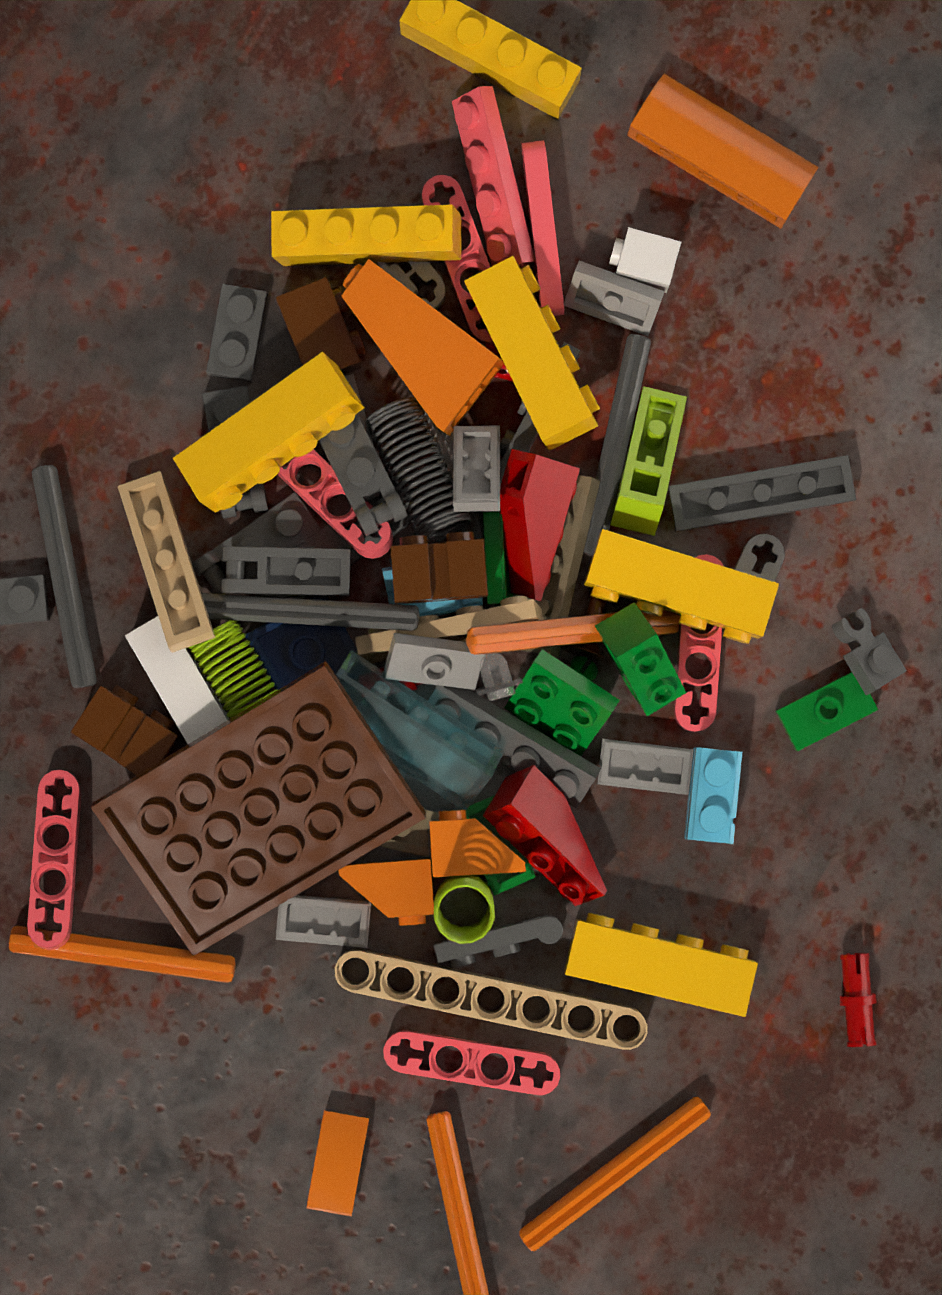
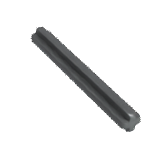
[583,334,651,555]
[32,465,97,688]
[201,593,420,631]

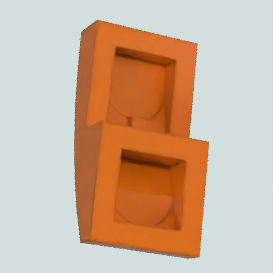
[306,1110,369,1217]

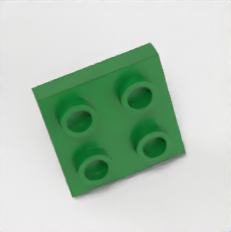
[504,649,620,756]

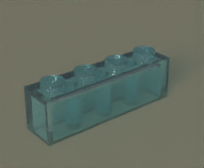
[335,650,504,810]

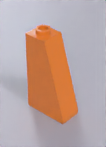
[341,259,504,436]

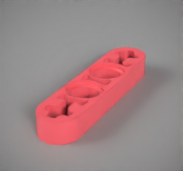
[521,140,564,316]
[422,175,494,345]
[277,449,393,559]
[674,554,723,732]
[27,770,82,950]
[383,1030,560,1095]

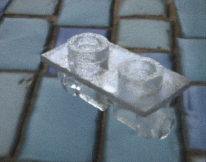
[475,652,523,701]

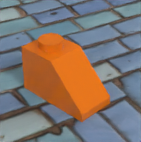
[429,810,526,877]
[338,858,434,926]

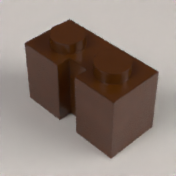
[276,277,366,375]
[390,532,488,604]
[71,684,182,775]

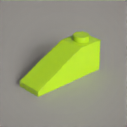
[610,386,687,536]

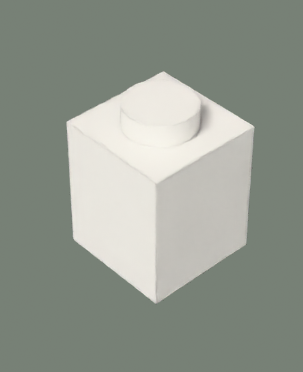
[609,227,681,293]

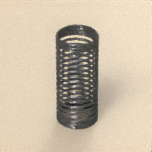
[365,397,472,544]

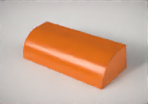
[627,74,819,229]

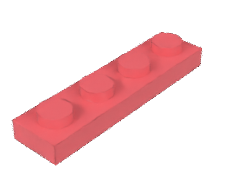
[452,86,535,268]

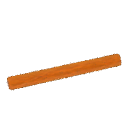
[466,610,680,655]
[9,925,236,983]
[519,1097,711,1251]
[427,1111,489,1295]

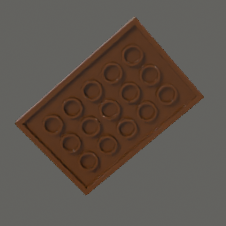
[91,661,426,956]

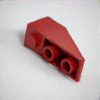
[500,449,580,601]
[483,765,607,906]

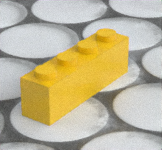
[399,0,582,119]
[271,204,461,266]
[464,256,600,451]
[173,352,365,513]
[584,529,779,644]
[564,913,758,1017]

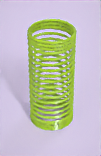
[187,620,277,717]
[434,875,495,944]

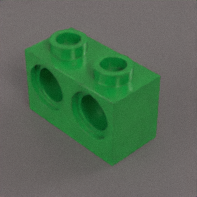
[595,602,686,716]

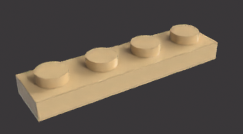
[118,471,216,653]
[355,596,544,664]

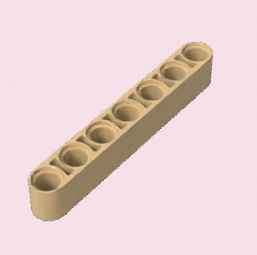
[335,948,647,1050]

